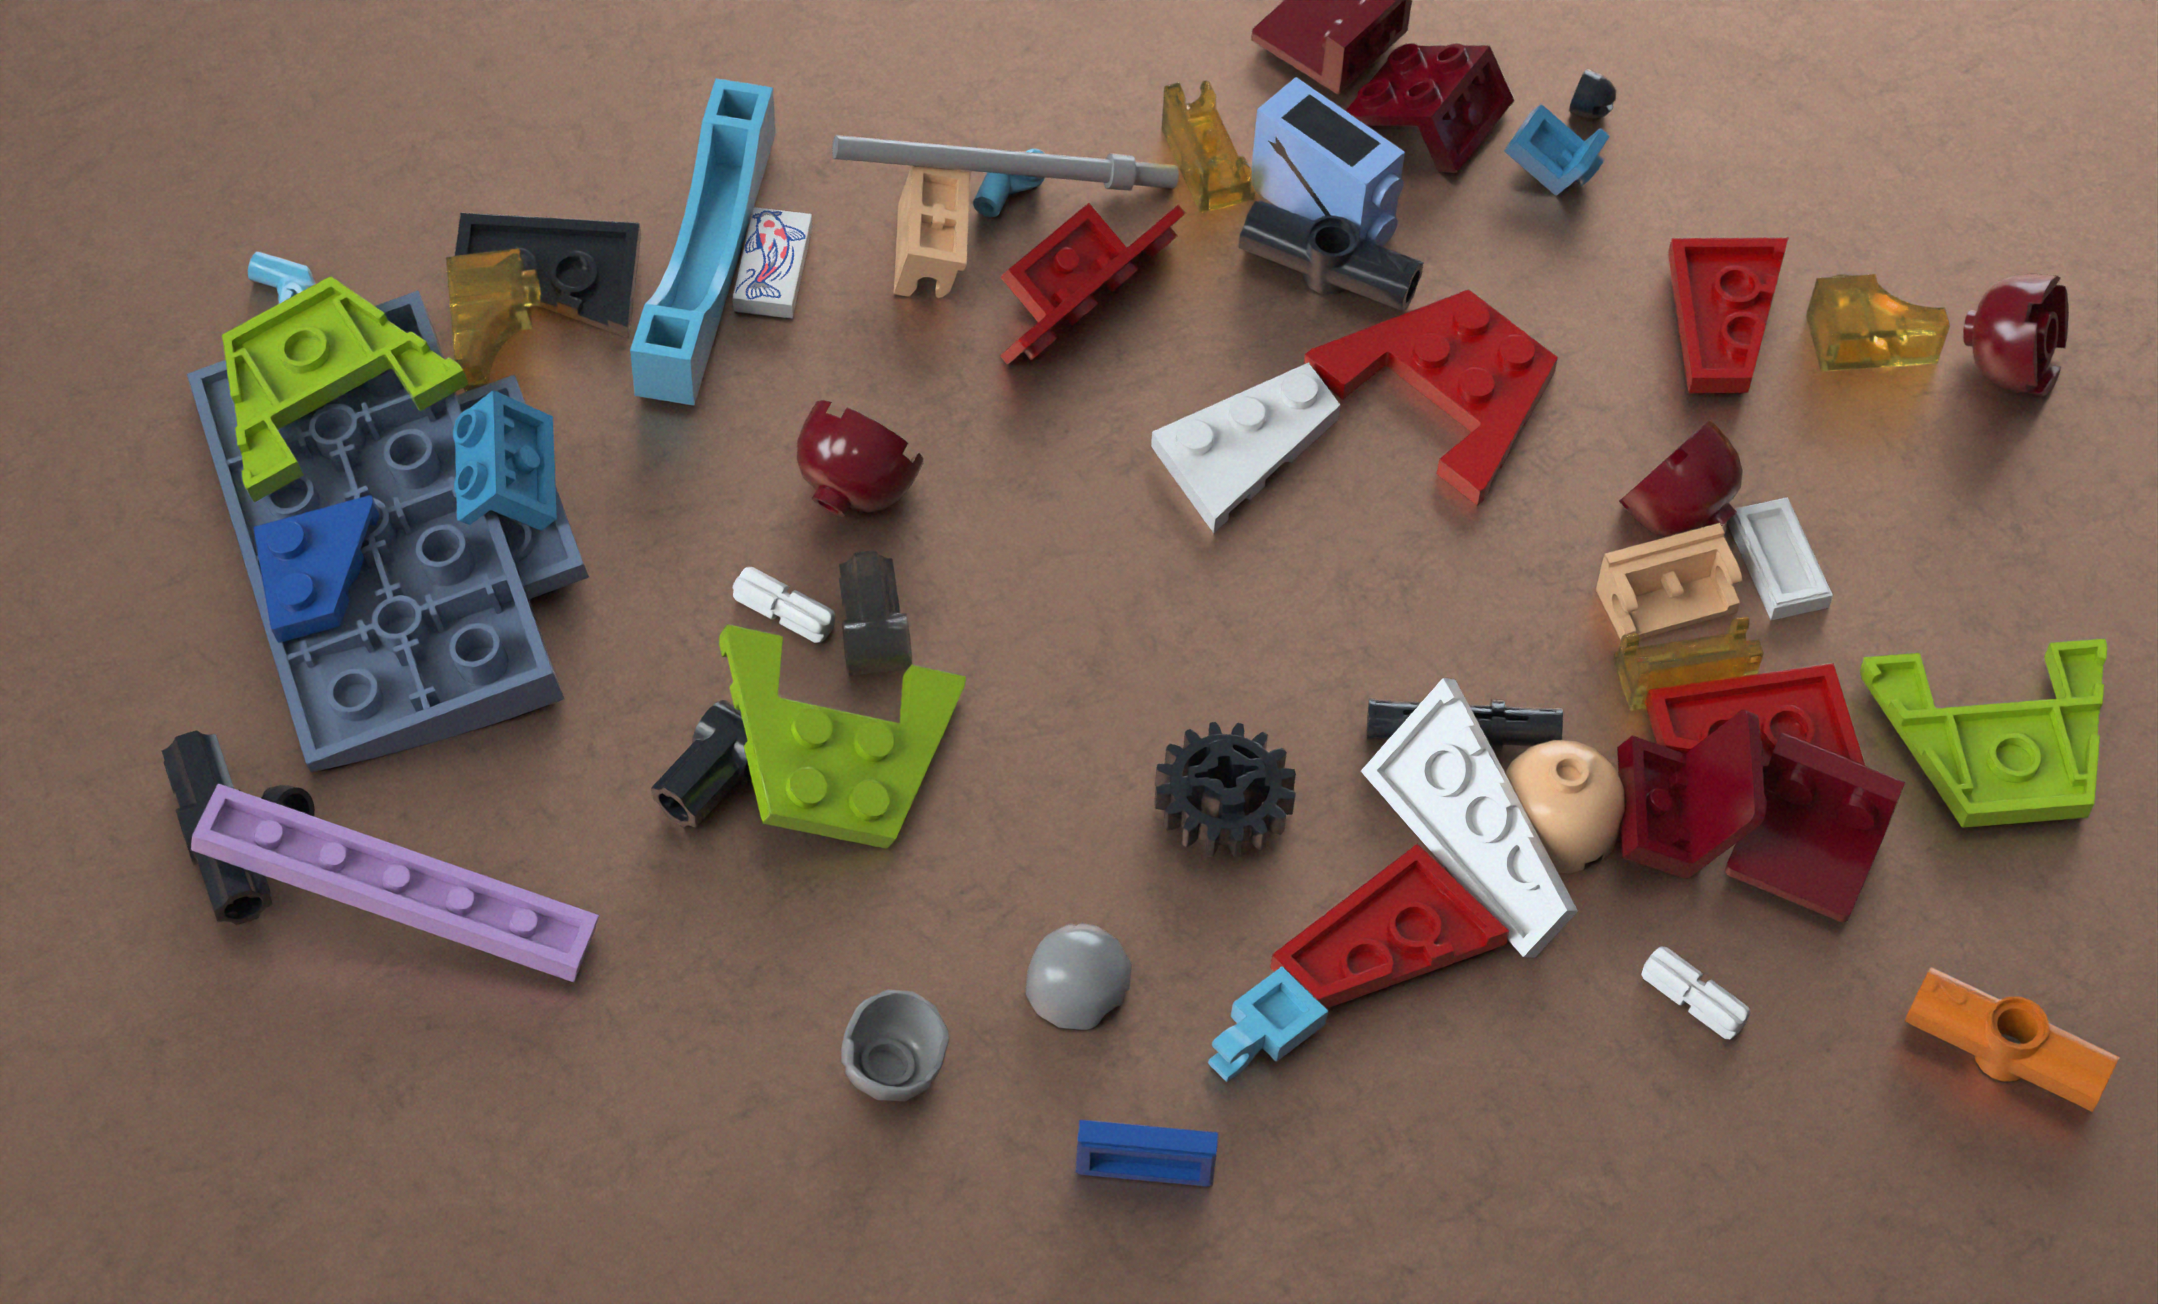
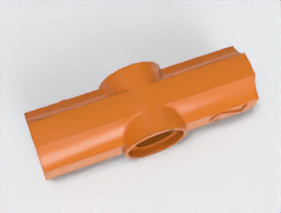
[1905,967,2119,1112]

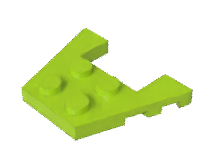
[222,276,469,502]
[719,624,966,849]
[1859,638,2108,828]

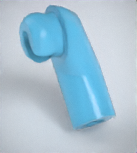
[973,149,1045,217]
[248,252,315,303]

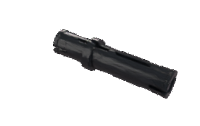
[1367,698,1563,751]

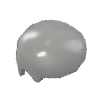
[1025,923,1132,1030]
[841,989,949,1101]

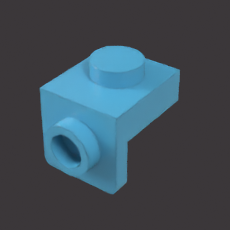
[1504,104,1610,196]

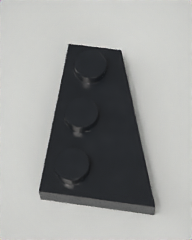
[454,213,641,339]

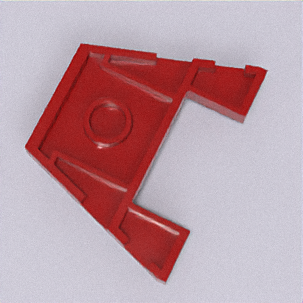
[1304,289,1558,506]

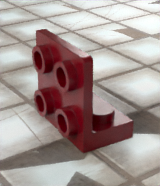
[1251,0,1412,95]
[1345,43,1514,172]
[1725,733,1906,922]

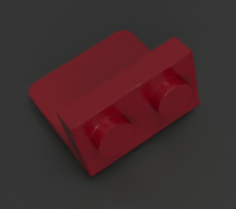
[1617,710,1767,879]

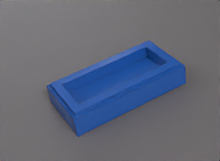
[1076,1120,1218,1187]

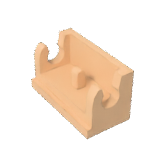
[894,166,970,298]
[1596,523,1742,644]

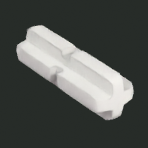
[733,567,835,643]
[1642,946,1751,1040]

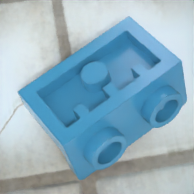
[453,390,557,531]

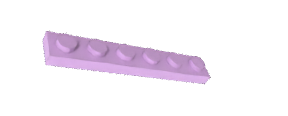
[191,784,599,982]

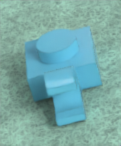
[1208,966,1328,1082]

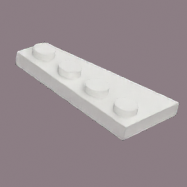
[1361,678,1578,958]

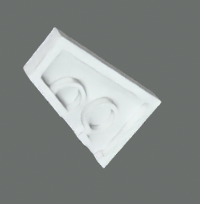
[1151,363,1340,533]

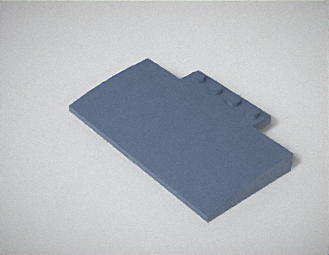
[187,290,589,772]

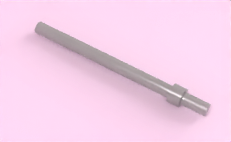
[832,135,1179,191]

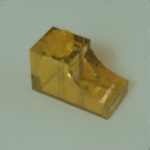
[446,248,541,392]
[1806,274,1950,371]

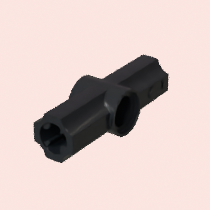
[1239,200,1424,311]
[162,730,273,925]

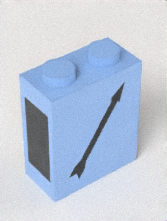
[1250,77,1405,246]

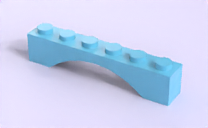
[630,78,776,406]

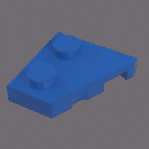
[253,495,379,643]

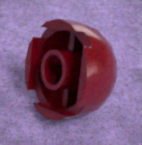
[1963,273,2069,396]
[797,400,924,517]
[1619,419,1743,537]

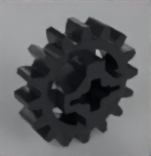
[1154,722,1296,858]

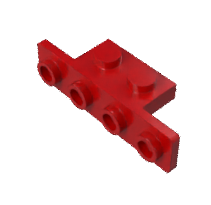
[1000,203,1186,365]

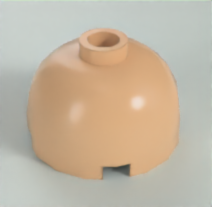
[1505,740,1625,874]

